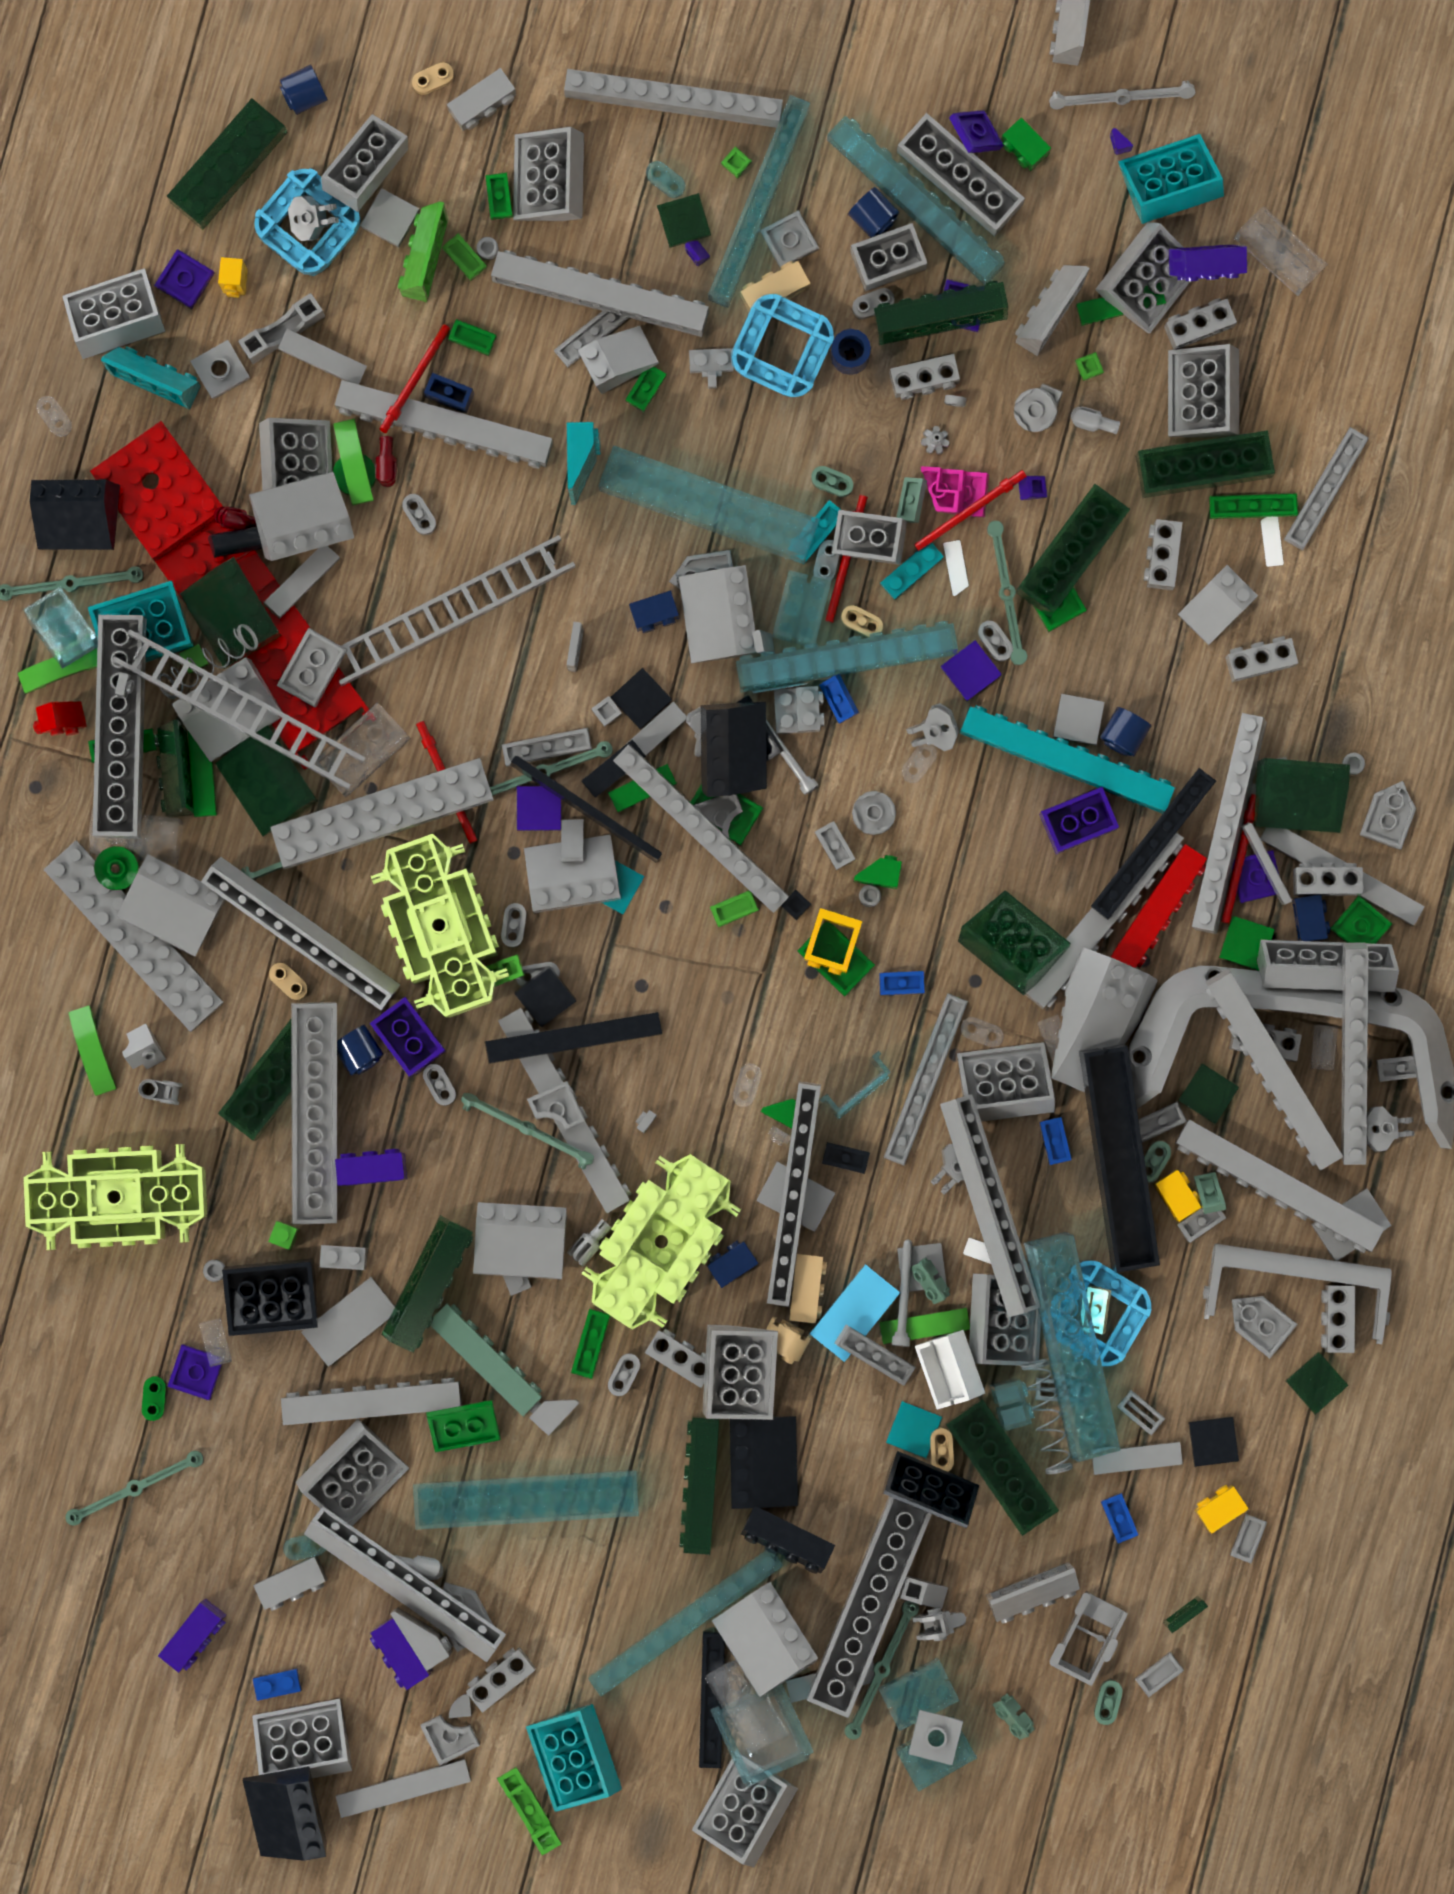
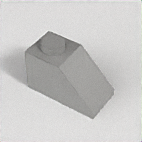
[529,1399,580,1436]

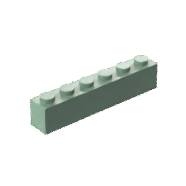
[428,1303,543,1416]

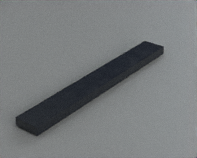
[510,756,662,863]
[1090,768,1216,920]
[484,1012,662,1064]

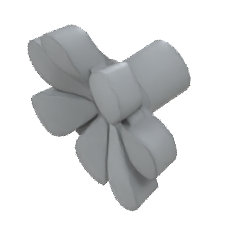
[921,426,950,455]

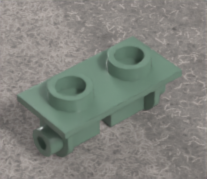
[911,1257,950,1304]
[992,1693,1035,1740]

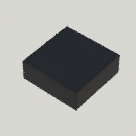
[781,889,812,921]

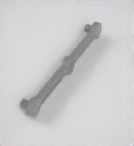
[1049,80,1196,110]

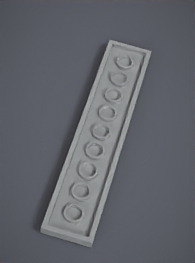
[270,758,494,870]
[43,840,224,1032]
[291,1002,337,1224]

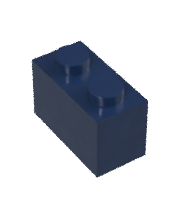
[424,373,474,414]
[629,590,679,633]
[1292,895,1330,942]
[707,1240,759,1288]

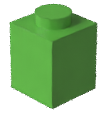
[268,1221,300,1250]

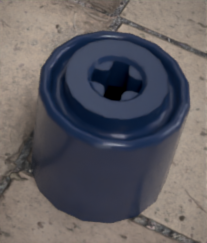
[280,64,328,115]
[848,187,900,238]
[831,329,871,375]
[1100,707,1152,757]
[337,1025,384,1076]

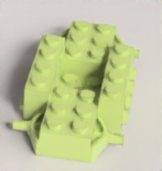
[371,834,509,1018]
[24,1144,207,1250]
[582,1154,741,1329]

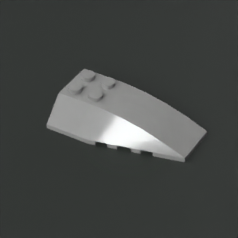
[1051,947,1158,1092]

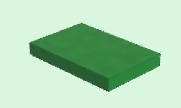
[691,783,763,846]
[797,921,875,997]
[426,1400,501,1453]

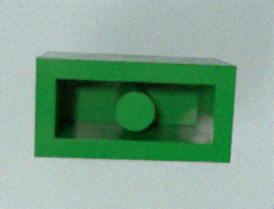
[1001,117,1051,171]

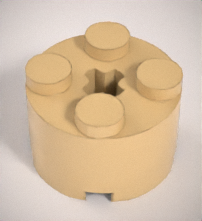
[766,1316,812,1364]

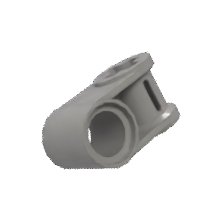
[138,1079,183,1105]

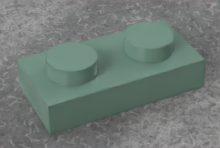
[896,477,927,523]
[1194,1172,1226,1214]

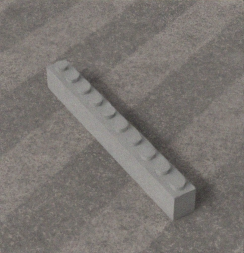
[564,69,783,128]
[491,250,709,337]
[335,380,553,469]
[1192,713,1267,934]
[613,744,789,913]
[1022,832,1184,1009]
[201,857,400,1010]
[1341,942,1368,1165]
[1205,968,1343,1170]
[498,1008,632,1214]
[767,1081,821,1307]
[940,1094,1041,1317]
[1174,1120,1385,1253]
[304,1506,506,1662]

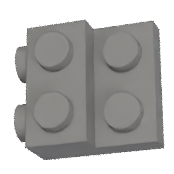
[774,686,824,734]

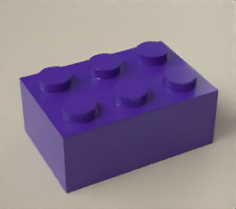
[1169,244,1247,281]
[1039,787,1119,854]
[370,997,446,1077]
[335,1149,408,1186]
[158,1599,226,1673]
[370,1617,433,1690]

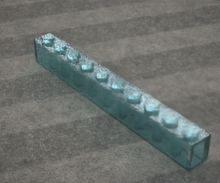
[708,95,810,308]
[827,116,1005,286]
[588,1549,783,1697]

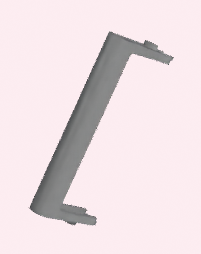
[1203,1244,1392,1344]

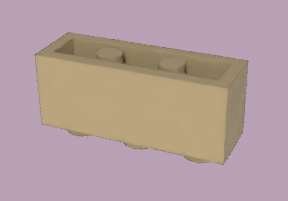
[740,261,811,311]
[789,1254,827,1323]

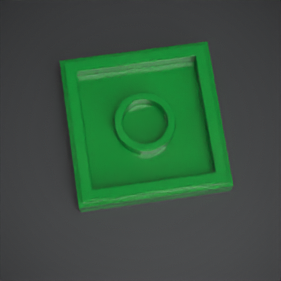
[1027,573,1087,633]
[1330,895,1392,944]
[1219,916,1275,971]

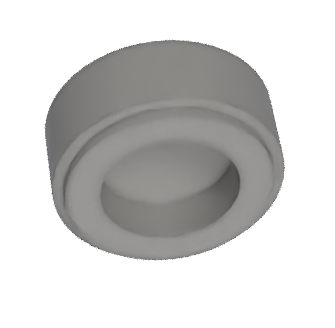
[477,237,499,260]
[944,395,967,407]
[1342,753,1365,775]
[859,885,881,907]
[203,1260,225,1282]

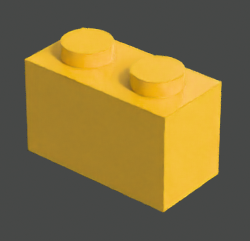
[218,257,248,298]
[1153,1170,1202,1222]
[1194,1485,1248,1534]

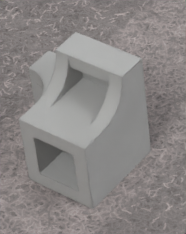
[122,1024,166,1069]

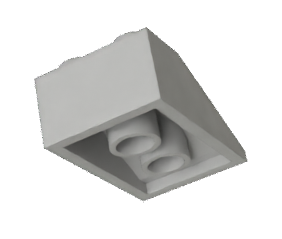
[578,326,659,394]
[832,510,907,565]
[1178,565,1258,645]
[391,1607,453,1671]

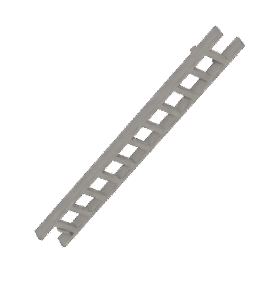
[339,535,575,687]
[112,629,365,789]

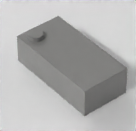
[321,114,408,212]

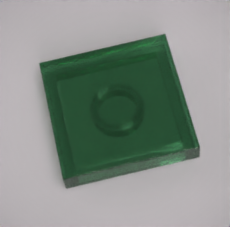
[657,193,711,248]
[1178,1063,1239,1124]
[1285,1352,1349,1415]
[1163,1596,1208,1634]

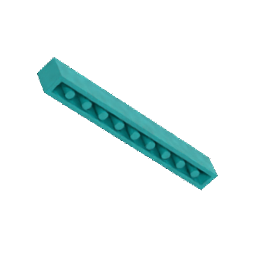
[959,705,1175,814]

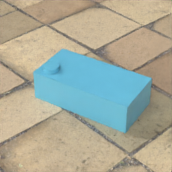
[809,1264,900,1362]

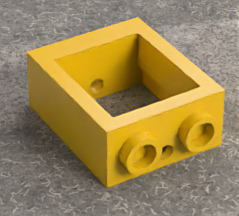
[804,908,862,976]

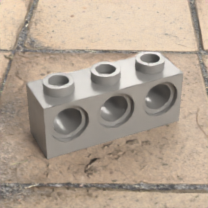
[1164,298,1237,350]
[889,354,960,400]
[1143,519,1183,590]
[1225,636,1298,682]
[1293,863,1363,896]
[1229,1023,1302,1062]
[1321,1285,1355,1353]
[645,1329,706,1388]
[466,1647,536,1713]

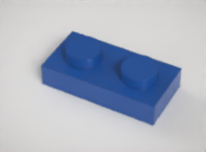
[819,674,859,724]
[879,971,925,995]
[1039,1117,1072,1165]
[1100,1493,1138,1543]
[253,1669,302,1701]

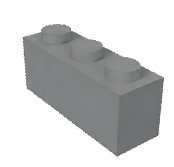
[447,68,516,131]
[253,1555,328,1611]

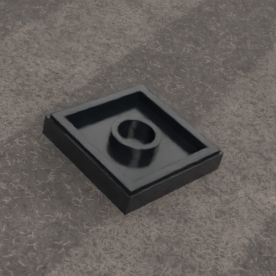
[610,668,672,730]
[514,966,576,1027]
[1188,1417,1239,1467]

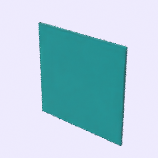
[603,860,645,914]
[886,1401,942,1458]

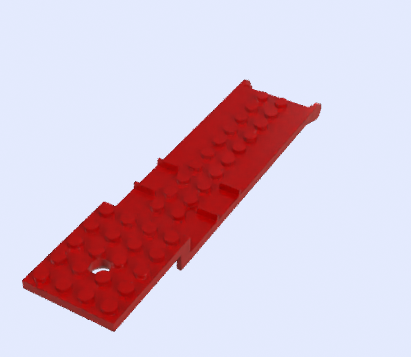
[90,421,376,770]

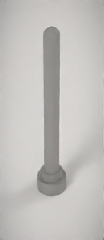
[766,720,819,795]
[892,1239,912,1347]

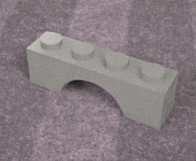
[238,293,325,364]

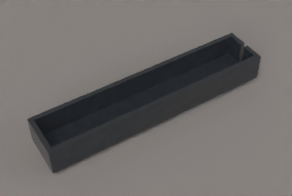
[1079,1044,1160,1273]

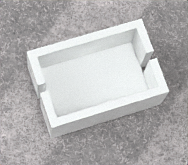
[915,1330,985,1409]

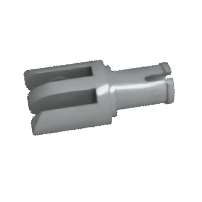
[1071,406,1120,435]
[567,1219,612,1267]
[395,1555,443,1580]

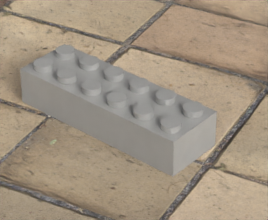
[897,113,1025,237]
[1257,940,1399,992]

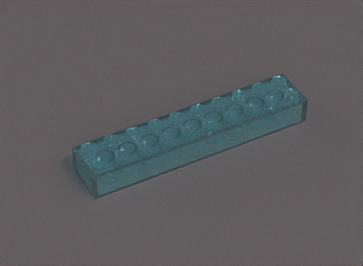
[598,445,820,565]
[736,621,958,693]
[1024,1232,1120,1462]
[413,1469,639,1530]

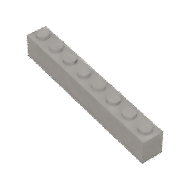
[281,1378,462,1425]

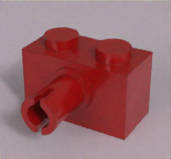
[33,701,87,736]

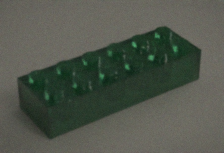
[167,98,288,230]
[874,281,1008,345]
[1135,430,1275,498]
[1016,484,1130,618]
[218,1019,292,1141]
[381,1215,473,1353]
[945,1398,1059,1536]
[679,1416,719,1555]

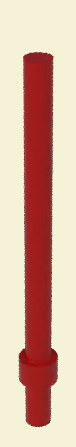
[379,324,450,433]
[914,470,1027,551]
[825,495,868,623]
[416,721,478,844]
[1221,794,1260,924]

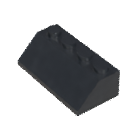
[741,1506,835,1574]

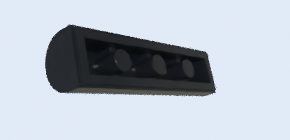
[208,526,263,558]

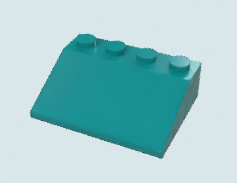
[1118,134,1224,224]
[101,346,201,410]
[567,422,601,505]
[87,581,194,662]
[526,1704,622,1812]

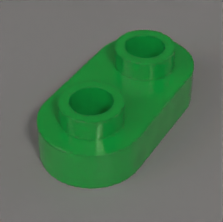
[142,1376,167,1421]

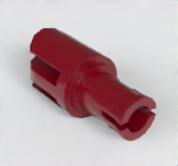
[375,436,397,487]
[214,506,257,530]

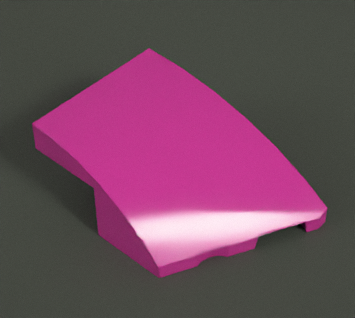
[921,466,989,518]

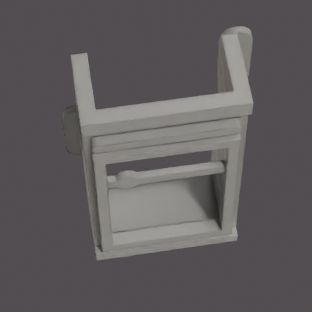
[1049,1591,1128,1686]

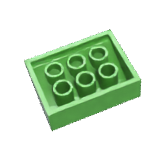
[398,201,449,302]

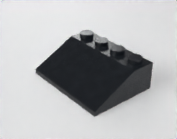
[29,480,120,550]
[700,702,767,797]
[222,1258,318,1336]
[730,1416,798,1509]
[883,1451,980,1528]
[242,1766,327,1861]

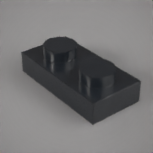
[822,1142,870,1174]

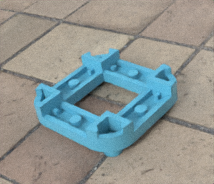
[254,168,361,276]
[731,294,834,397]
[1045,1261,1152,1366]

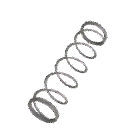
[157,624,258,699]
[1021,1359,1073,1475]

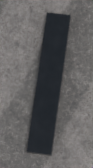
[699,1632,725,1768]

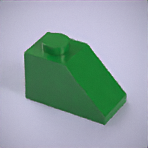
[853,855,902,889]
[761,1099,796,1129]

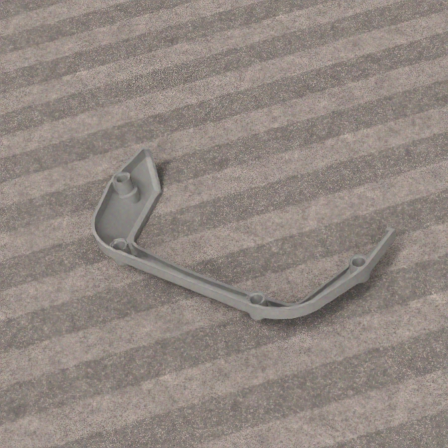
[1128,966,1454,1149]

